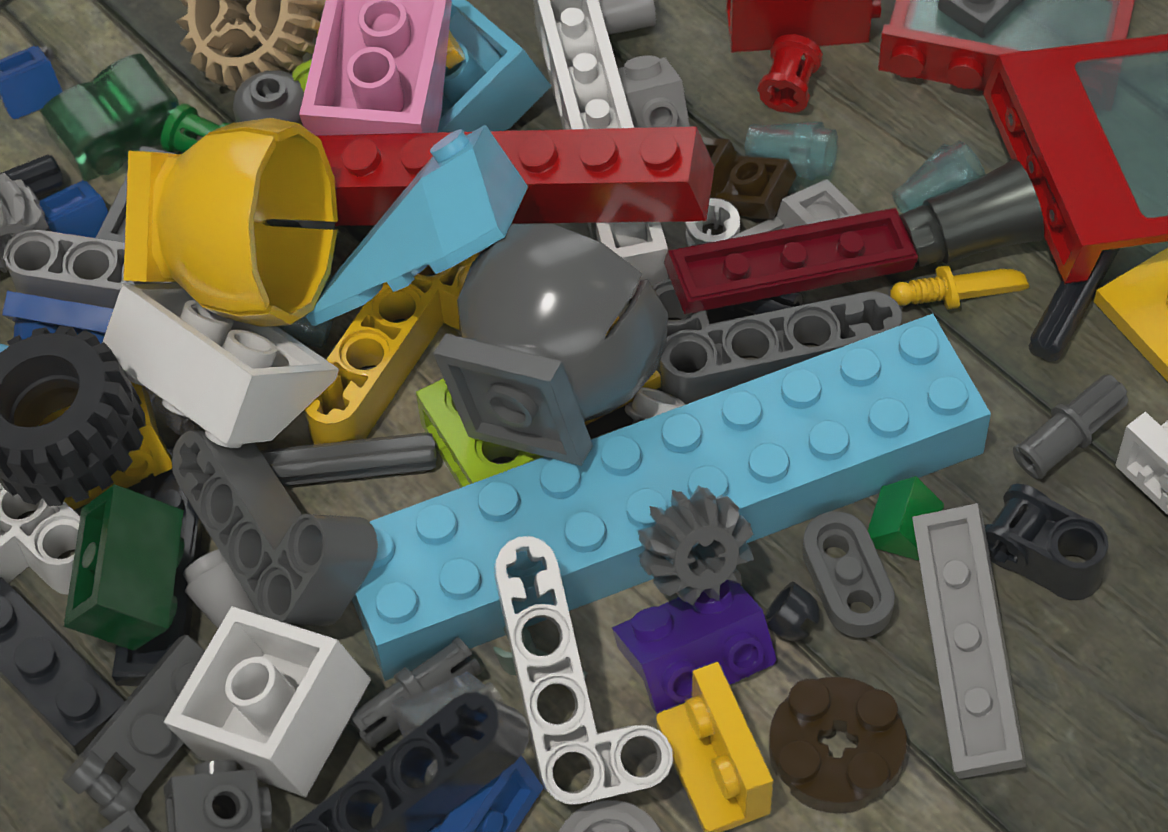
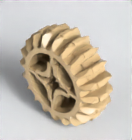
[176,0,326,91]

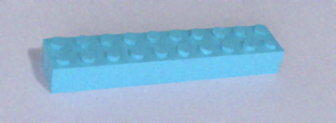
[352,314,991,681]

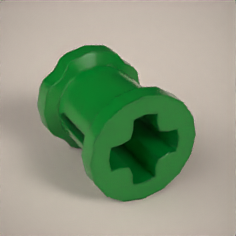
[161,104,230,154]

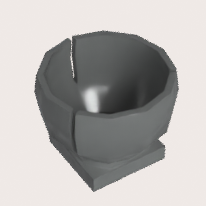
[433,224,668,466]

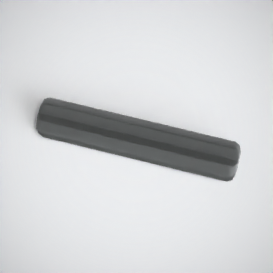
[260,432,437,486]

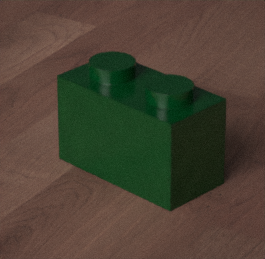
[63,484,185,651]

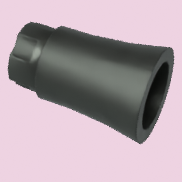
[900,159,1044,268]

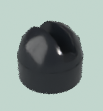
[765,581,820,641]

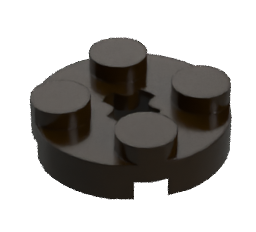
[768,677,907,814]

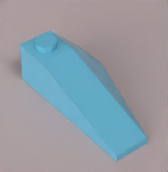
[437,0,552,133]
[306,124,528,326]

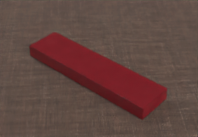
[664,208,919,314]

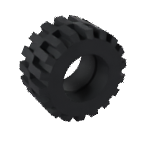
[0,326,146,506]

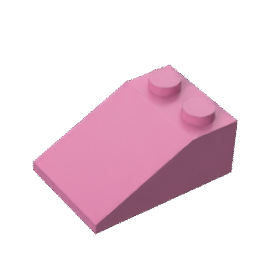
[299,0,452,135]

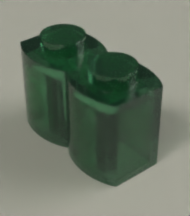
[40,53,179,181]

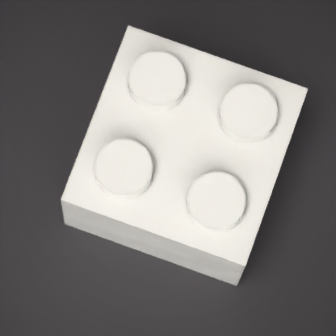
[164,606,371,797]

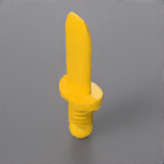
[890,265,1030,310]

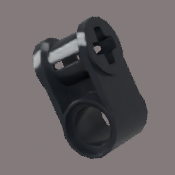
[984,483,1109,600]

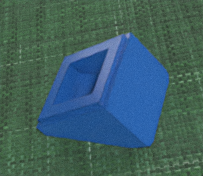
[0,45,64,119]
[39,180,108,238]

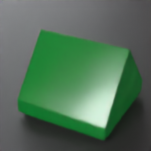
[867,476,944,561]

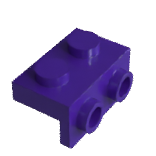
[612,580,776,714]

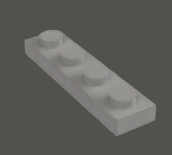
[912,503,1027,779]

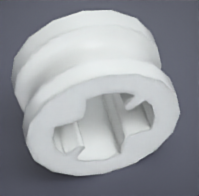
[686,198,740,247]

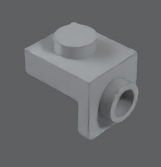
[618,55,690,128]

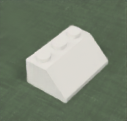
[102,283,339,448]

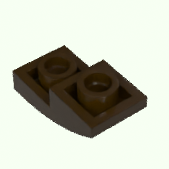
[702,137,797,220]

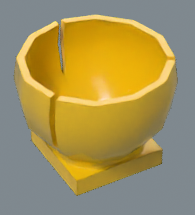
[124,118,338,327]

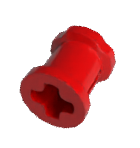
[757,34,823,113]

